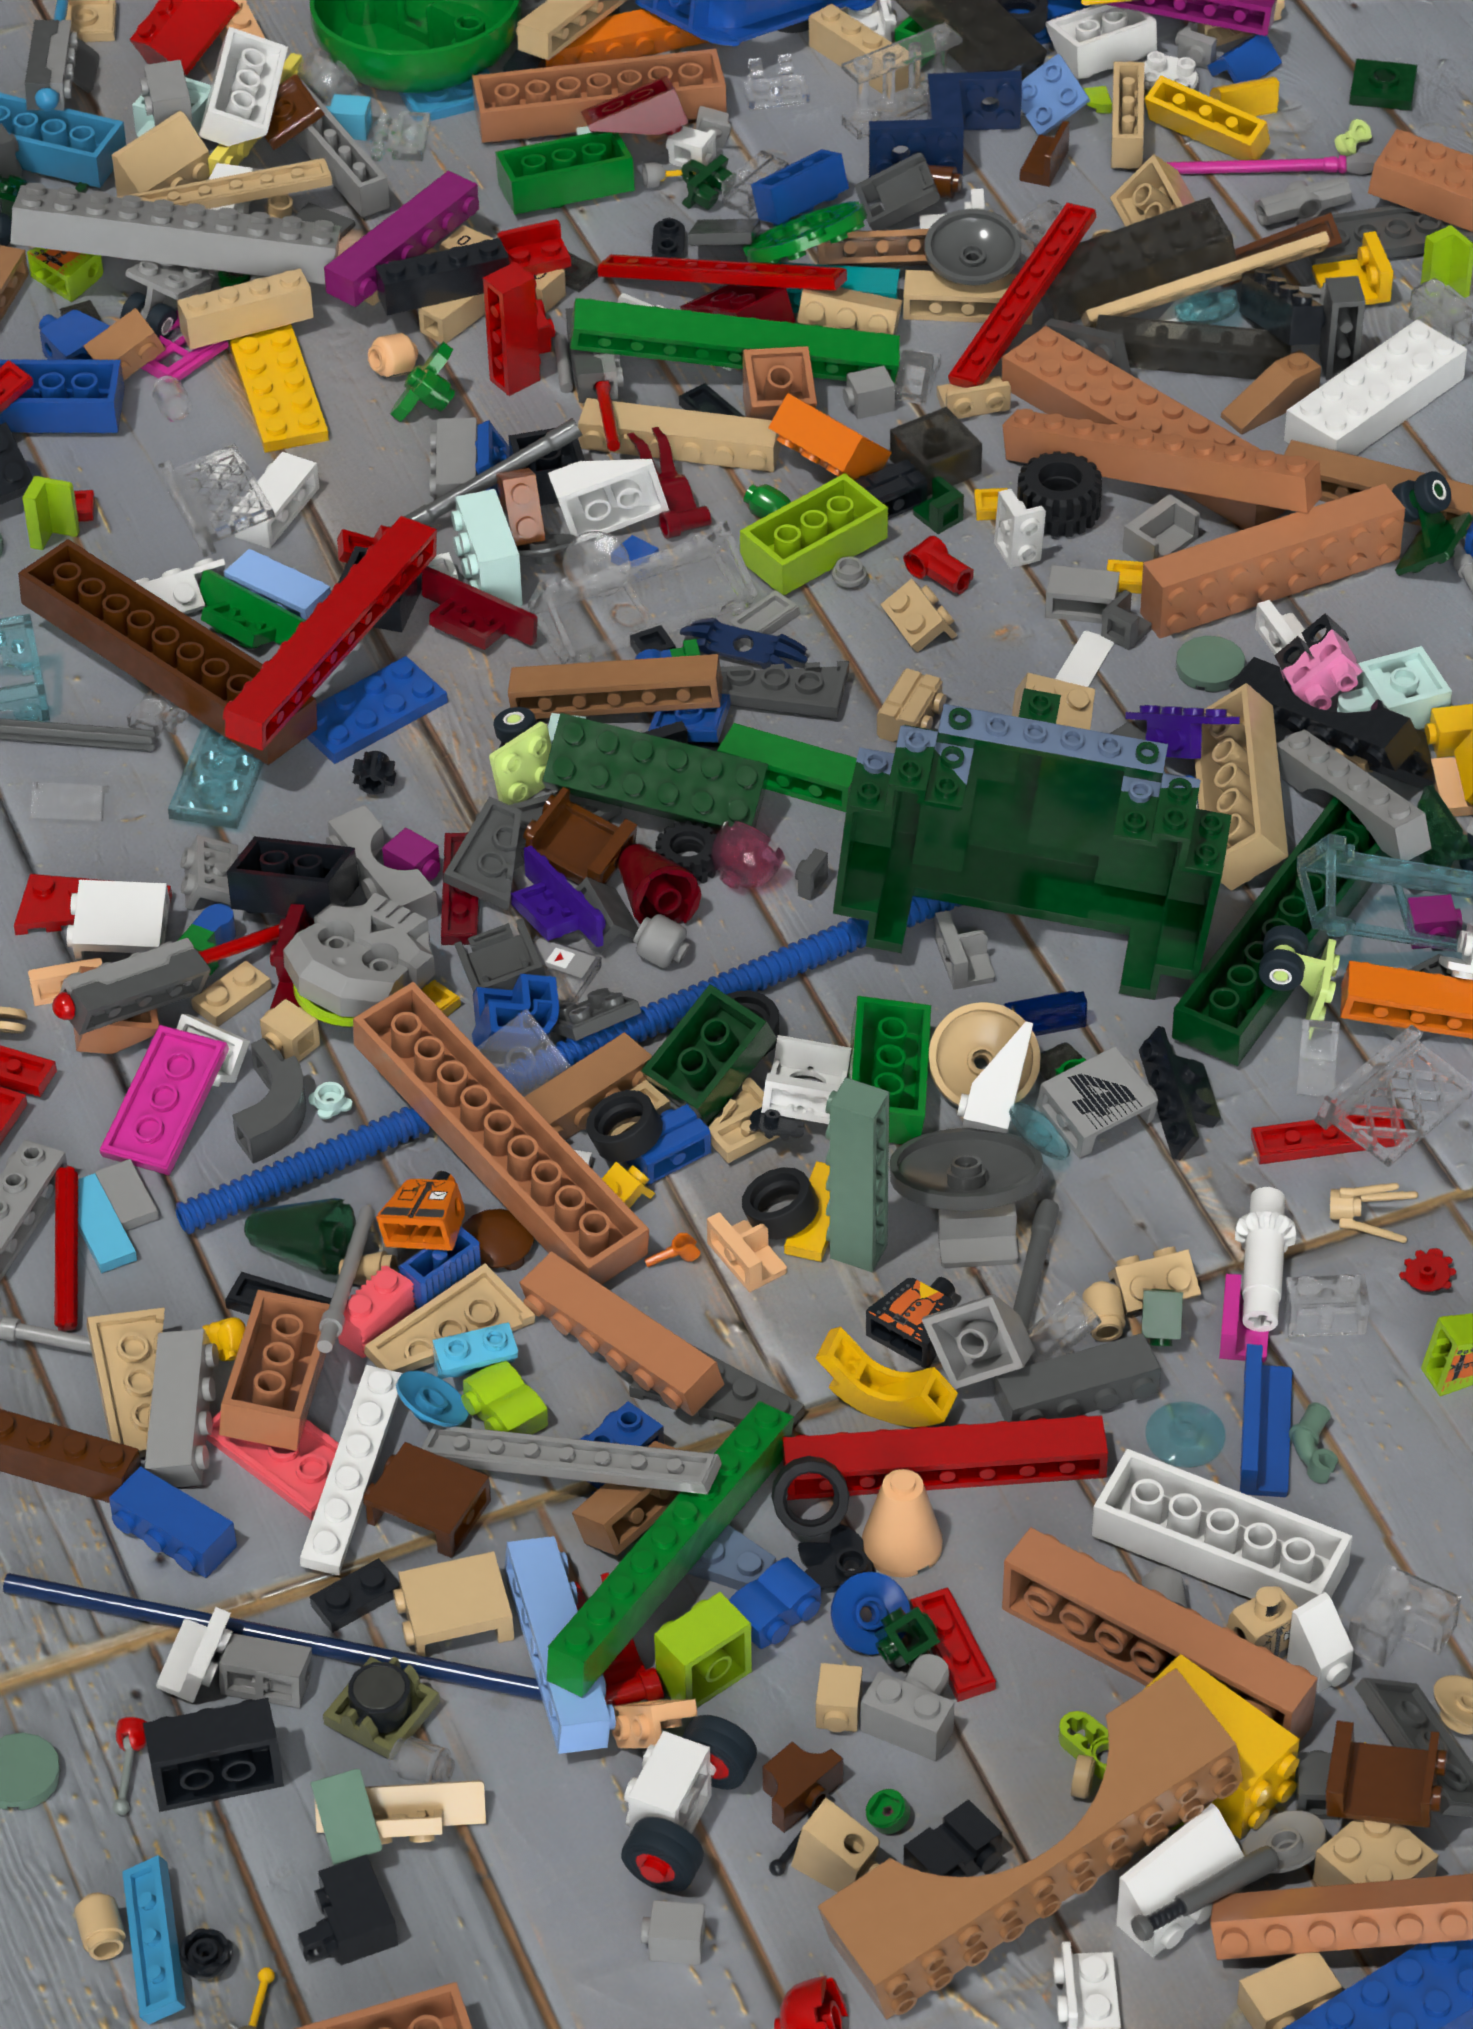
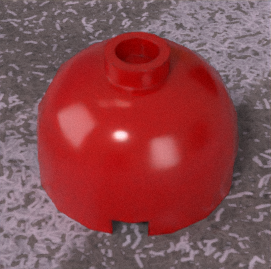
[774,1975,848,2029]

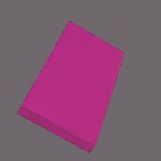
[99,1025,229,1176]

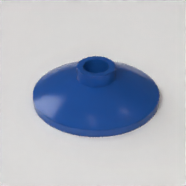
[831,1572,910,1655]

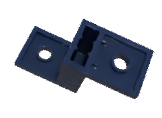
[869,71,1022,177]

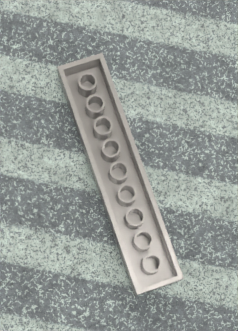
[10,183,341,284]

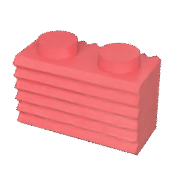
[338,1266,416,1358]

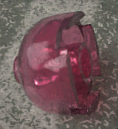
[711,821,785,889]

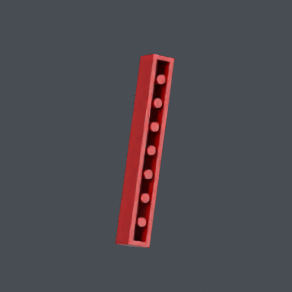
[783,1415,1108,1500]

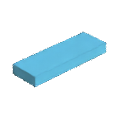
[78,1173,137,1273]

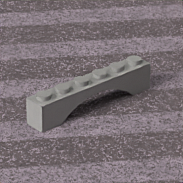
[1277,729,1432,864]

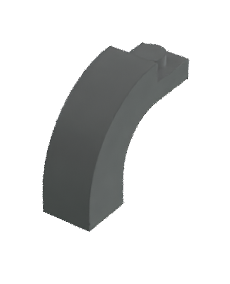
[232,1038,306,1164]

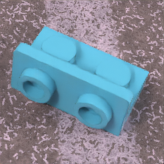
[433,1322,518,1379]

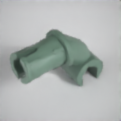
[1289,1403,1338,1483]

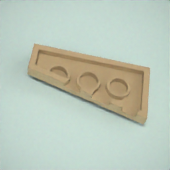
[364,1264,535,1373]
[86,1307,165,1458]

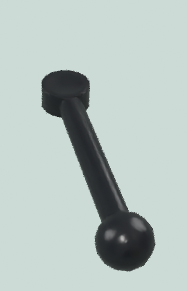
[769,1810,815,1876]

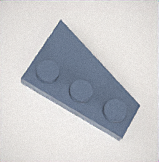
[687,1525,776,1590]

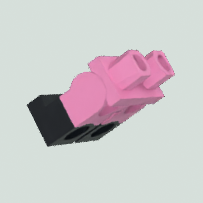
[1274,613,1363,710]

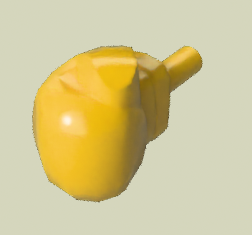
[202,1317,246,1361]

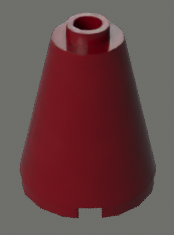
[618,844,702,924]

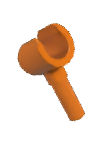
[644,1232,701,1267]

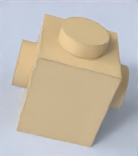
[260,999,320,1062]

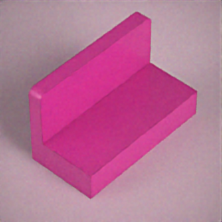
[1219,1273,1269,1362]

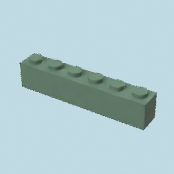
[826,1077,889,1272]

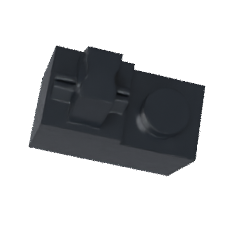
[298,1854,398,1966]

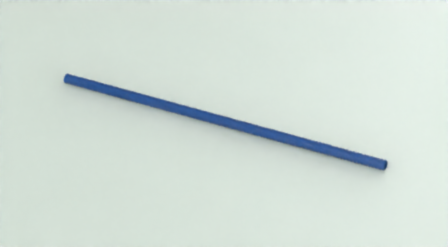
[175,775,1198,1235]

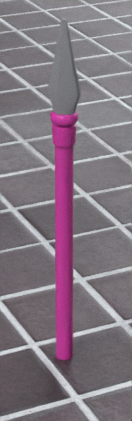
[1166,152,1379,176]

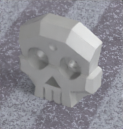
[283,892,435,1017]

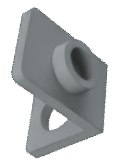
[695,106,732,149]

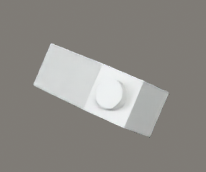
[957,1022,1033,1133]

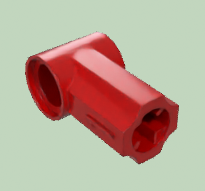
[903,536,974,595]

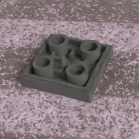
[551,988,642,1041]

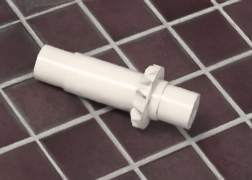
[1235,1187,1297,1332]

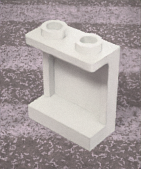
[67,880,170,960]

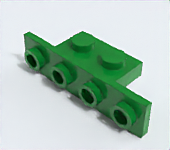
[199,569,306,648]

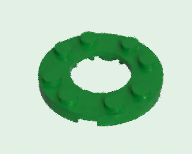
[743,201,867,264]

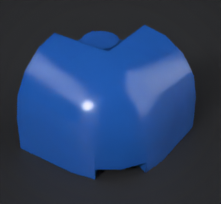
[472,973,559,1053]

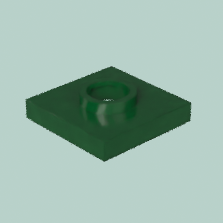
[1349,58,1418,111]

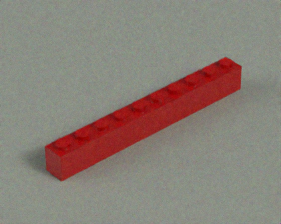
[223,516,437,751]

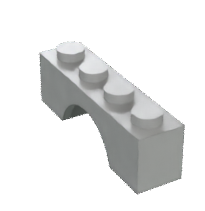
[326,805,438,920]

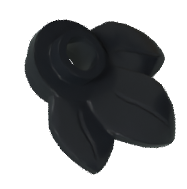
[798,1523,872,1589]

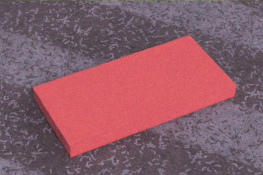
[206,1411,339,1520]

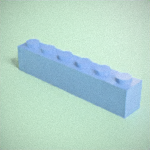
[504,1536,616,1754]

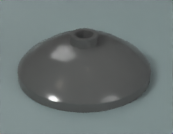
[924,209,1021,285]

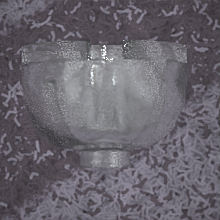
[297,48,358,107]

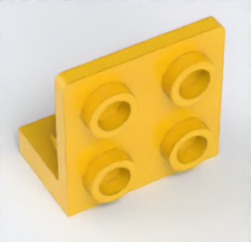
[1312,231,1394,305]

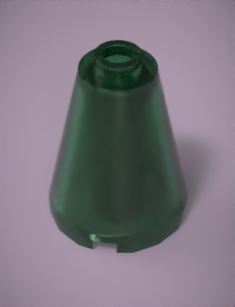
[244,1198,356,1276]

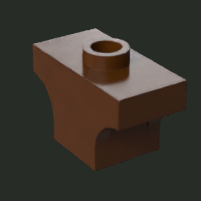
[763,1741,843,1833]

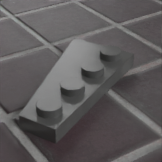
[629,1345,805,1428]

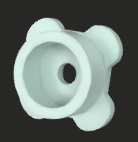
[308,1082,352,1120]

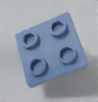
[1021,54,1090,135]

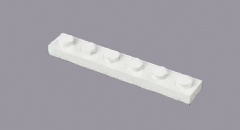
[300,1365,403,1575]

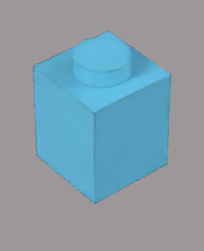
[326,94,373,141]

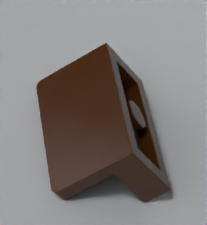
[1020,120,1070,187]

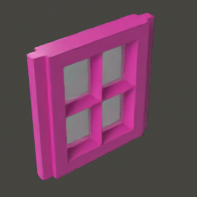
[141,310,229,385]

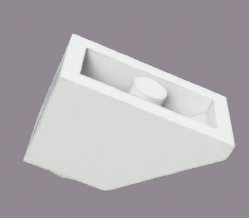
[1287,1592,1354,1693]

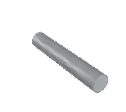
[554,334,573,393]

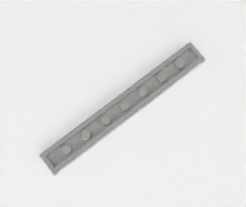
[421,1424,722,1494]

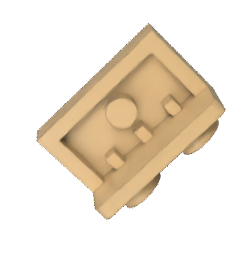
[880,578,957,653]
[1108,1246,1201,1315]

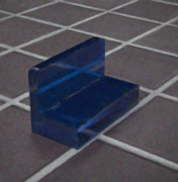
[1004,991,1088,1036]

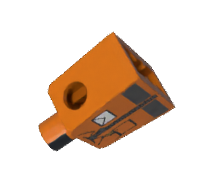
[376,1171,465,1251]

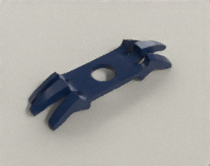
[680,618,808,669]

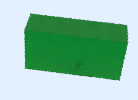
[495,132,635,215]
[848,996,931,1144]

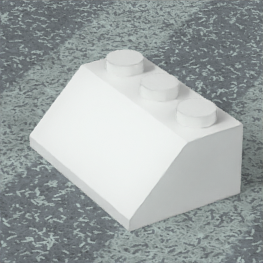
[1046,4,1157,79]
[1116,1803,1244,1958]

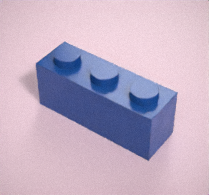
[751,149,849,226]
[109,1466,237,1578]

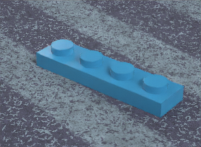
[122,1855,186,2024]

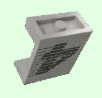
[1037,1046,1158,1159]

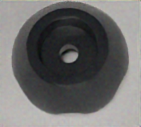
[179,1928,233,1980]

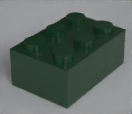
[641,984,777,1126]

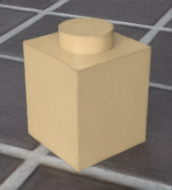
[816,1663,863,1732]

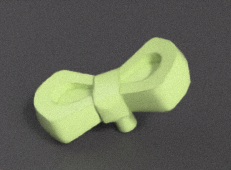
[1334,119,1372,157]

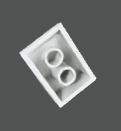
[548,459,669,545]

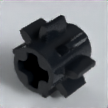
[352,751,396,794]

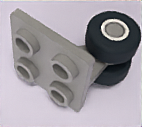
[120,261,213,339]

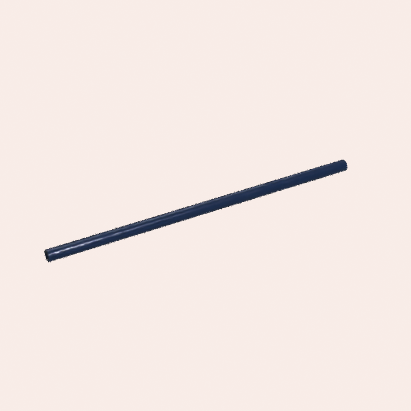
[3,1573,543,1701]

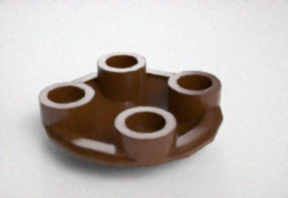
[462,1209,534,1270]

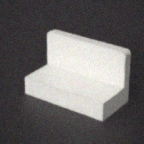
[1255,600,1305,663]

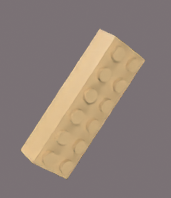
[1195,683,1288,891]

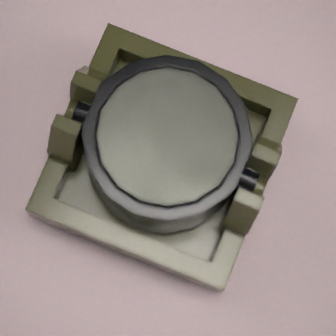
[323,1657,440,1761]

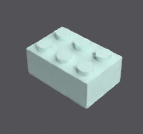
[451,489,522,606]

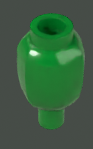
[743,484,791,519]

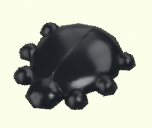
[749,1107,804,1141]

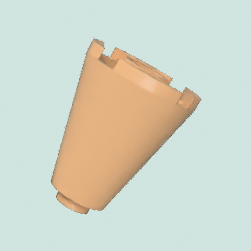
[862,1469,943,1577]

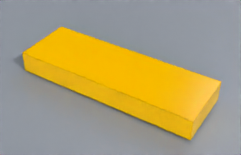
[784,1161,830,1262]

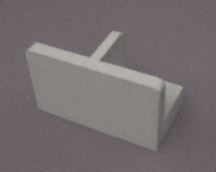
[934,911,995,990]

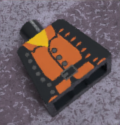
[866,1277,955,1369]

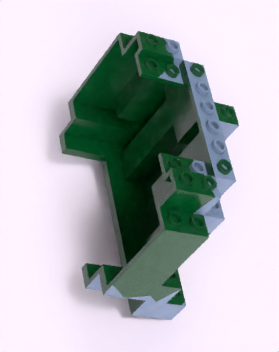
[833,688,1232,1000]

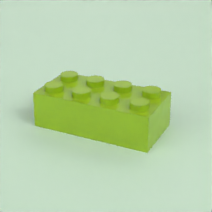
[740,473,888,595]

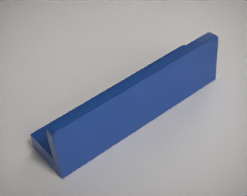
[1239,1344,1292,1497]

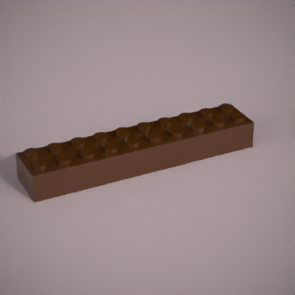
[18,539,317,765]

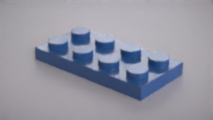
[306,656,448,764]

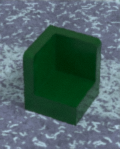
[913,475,964,534]

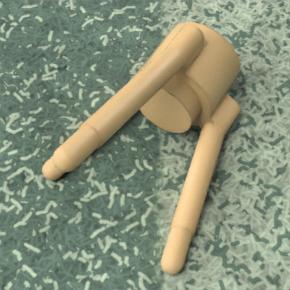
[1330,1183,1418,1243]

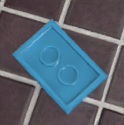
[399,68,491,125]

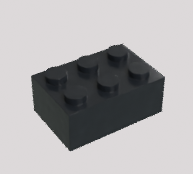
[227,836,359,920]
[143,1698,284,1812]

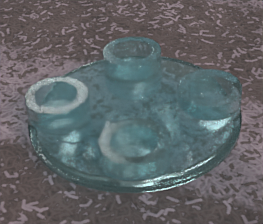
[1175,290,1239,325]

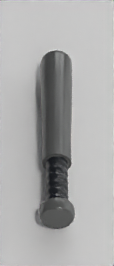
[1131,1846,1279,1941]

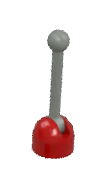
[113,1717,147,1816]

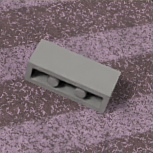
[430,417,478,509]

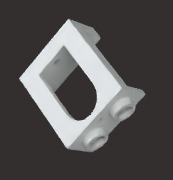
[761,1035,852,1124]

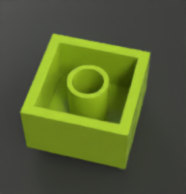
[654,1592,752,1708]

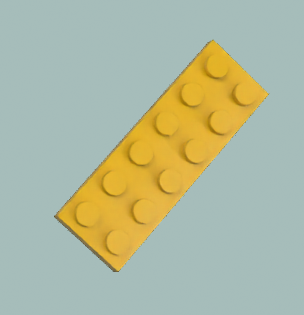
[227,324,329,453]

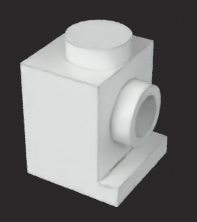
[666,126,716,167]

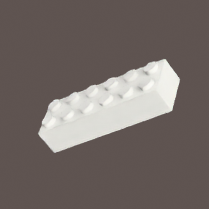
[1284,319,1467,456]
[1092,1449,1352,1607]

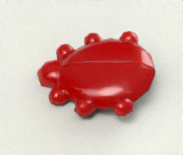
[1399,1248,1456,1292]

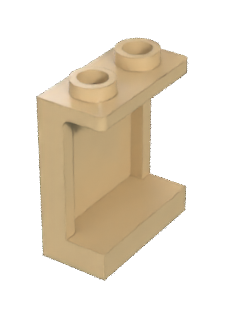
[393,1551,514,1656]

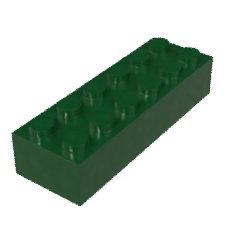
[542,713,770,840]

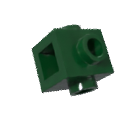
[874,1607,940,1669]

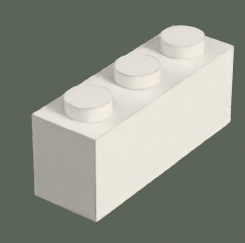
[231,452,319,549]

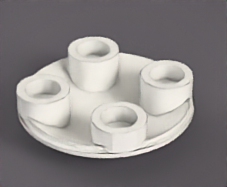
[1144,51,1198,91]

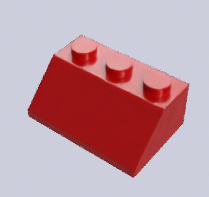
[129,0,240,76]

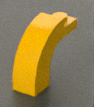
[815,1326,958,1427]

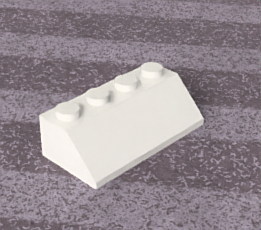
[198,27,288,146]

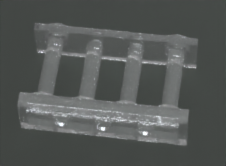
[842,23,962,140]

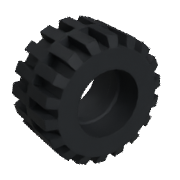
[1017,451,1102,538]

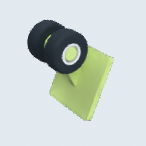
[489,707,552,805]
[1259,925,1340,1039]

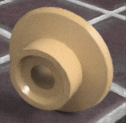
[1434,1675,1473,1735]

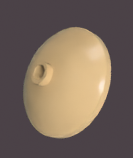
[928,1002,1041,1107]

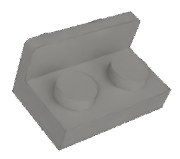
[180,835,238,910]

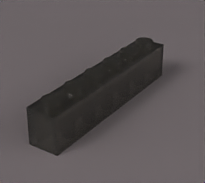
[1096,314,1292,380]

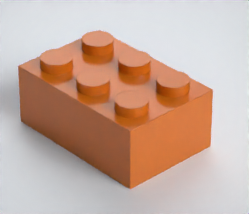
[768,393,892,480]

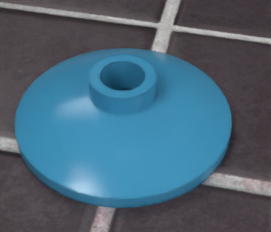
[396,1371,469,1427]

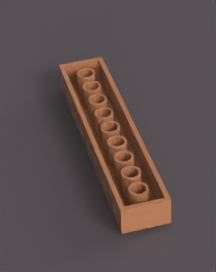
[1002,326,1286,529]
[353,982,649,1285]

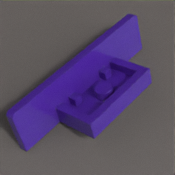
[1125,705,1240,759]
[511,846,606,948]

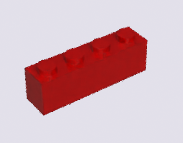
[483,262,541,396]

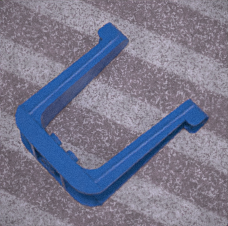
[635,0,876,46]

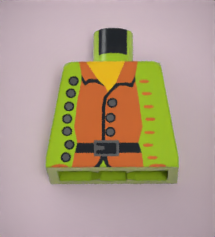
[27,247,103,302]
[1421,1313,1473,1396]

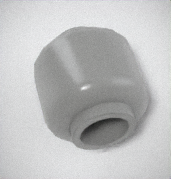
[633,914,690,969]

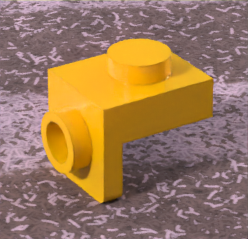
[602,1162,655,1208]

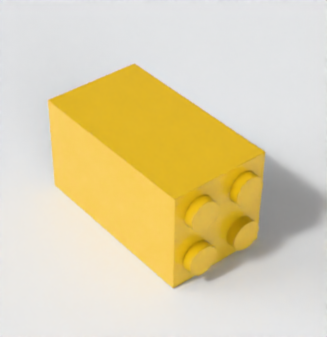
[1143,1654,1300,1840]

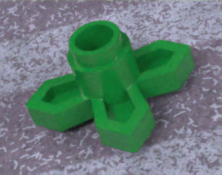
[390,342,456,422]

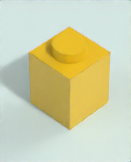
[1425,704,1473,758]

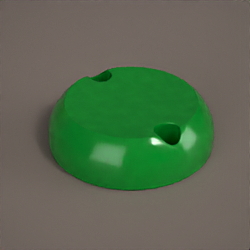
[309,0,522,93]

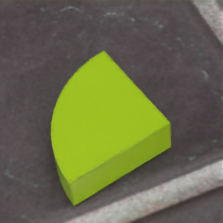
[1083,86,1112,113]

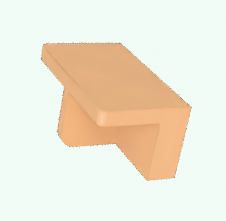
[707,1212,787,1293]

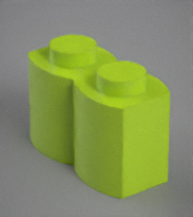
[461,1361,548,1435]

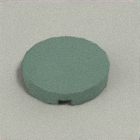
[1176,636,1245,692]
[0,1733,61,1810]

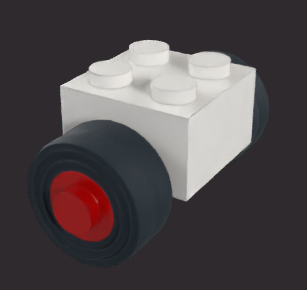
[621,1715,757,1892]

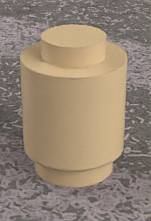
[1082,1281,1126,1342]
[74,1893,126,1960]

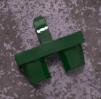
[682,154,737,210]

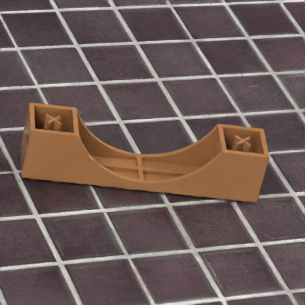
[817,1668,1243,2020]

